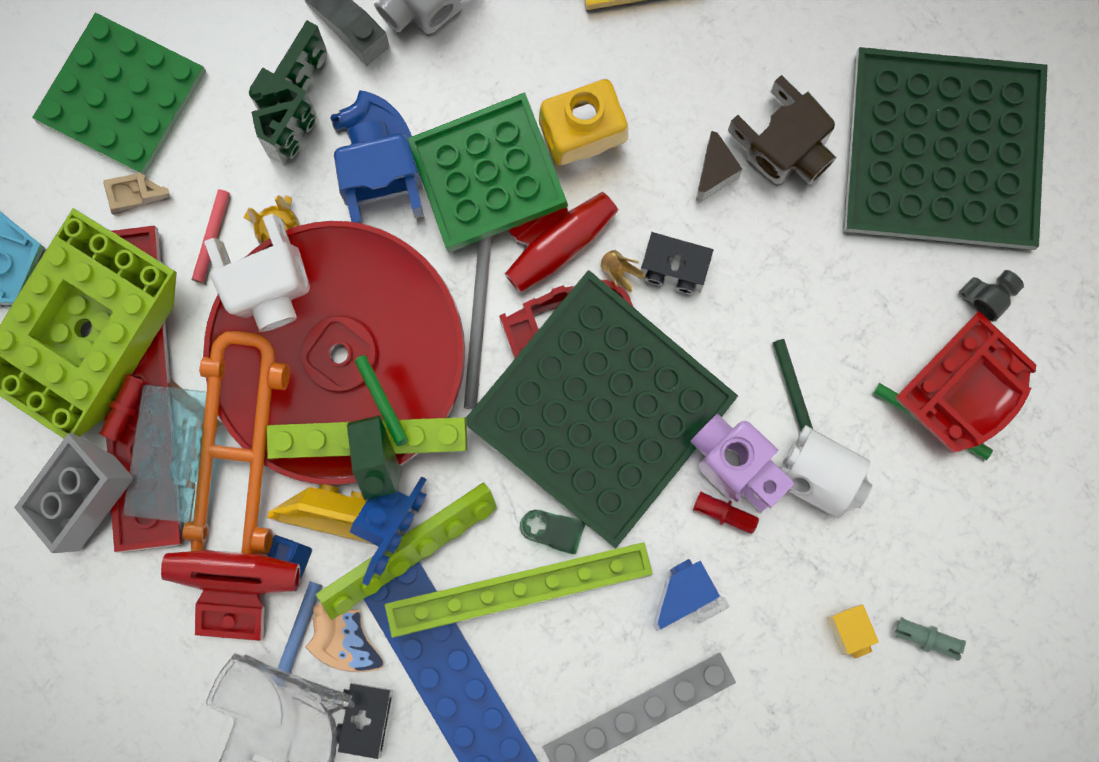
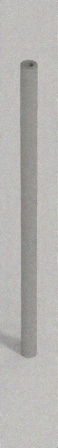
[464,236,492,409]

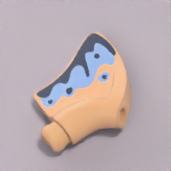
[305,604,384,672]

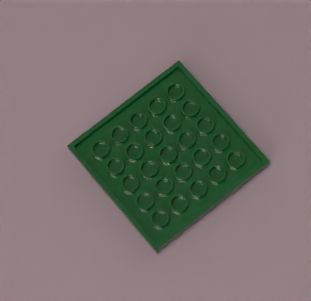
[844,47,1048,250]
[466,270,738,549]

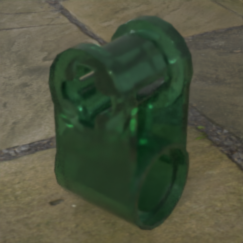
[519,509,585,555]

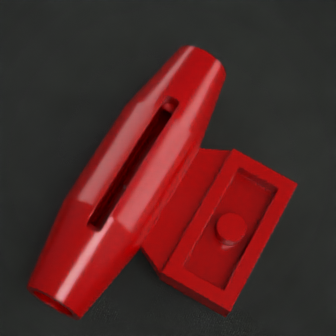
[504,192,618,293]
[161,550,300,641]

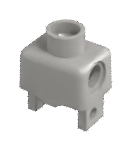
[374,0,462,34]

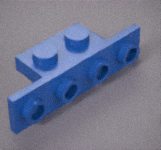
[350,477,427,586]

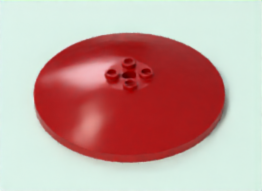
[203,221,465,485]

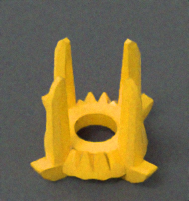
[243,195,300,244]

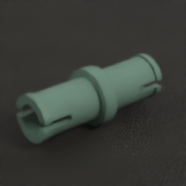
[894,617,966,661]

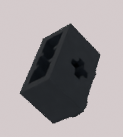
[641,232,714,294]
[334,683,394,759]

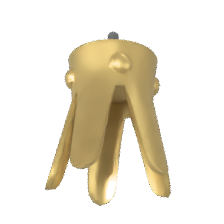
[601,250,645,292]

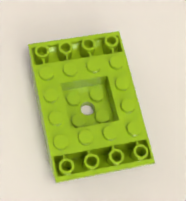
[0,208,177,439]

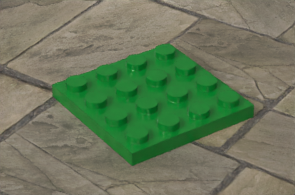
[32,12,206,175]
[408,92,568,253]

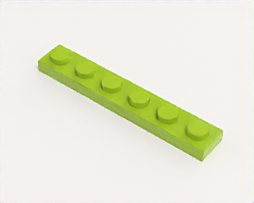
[267,417,468,459]
[315,482,498,621]

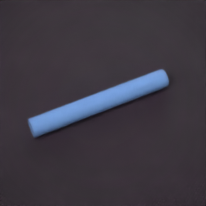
[275,581,322,681]

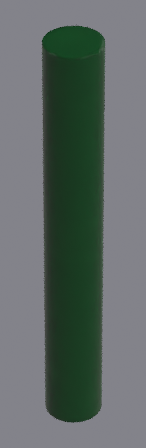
[772,339,813,432]

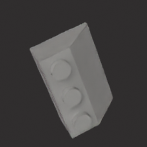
[14,433,134,553]

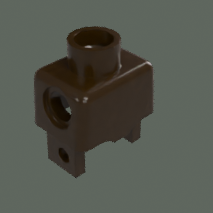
[728,75,837,185]

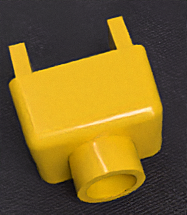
[538,79,629,165]

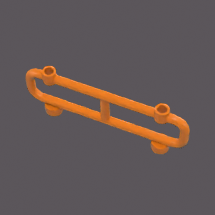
[183,331,290,555]

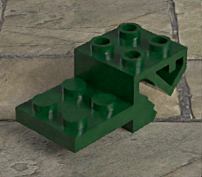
[249,20,327,166]

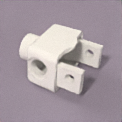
[204,214,310,332]

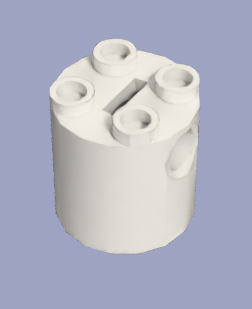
[781,425,873,519]

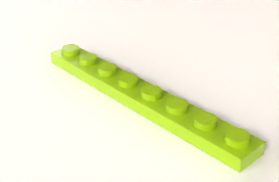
[385,542,653,638]

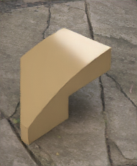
[103,172,170,214]

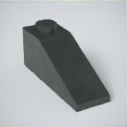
[305,0,390,67]

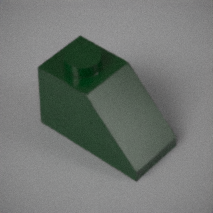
[347,415,402,500]

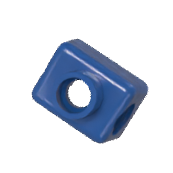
[334,121,424,224]

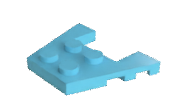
[0,211,44,305]

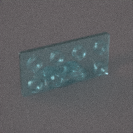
[123,385,206,523]

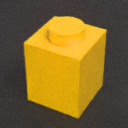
[827,604,879,659]

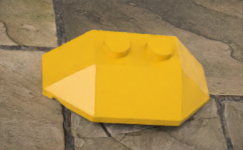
[267,484,374,545]

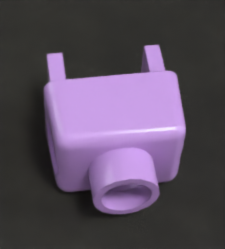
[690,413,795,513]

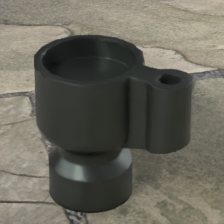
[959,270,1024,322]

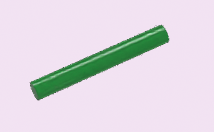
[354,355,409,446]

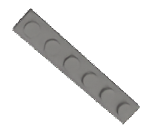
[542,652,736,762]

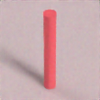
[191,189,230,283]

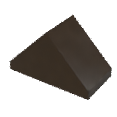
[696,131,742,202]

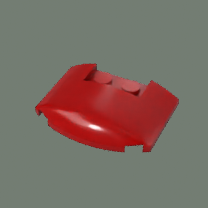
[895,311,1037,453]

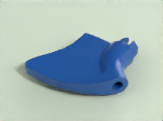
[330,90,412,139]

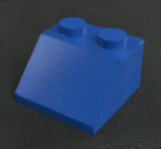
[653,559,721,631]

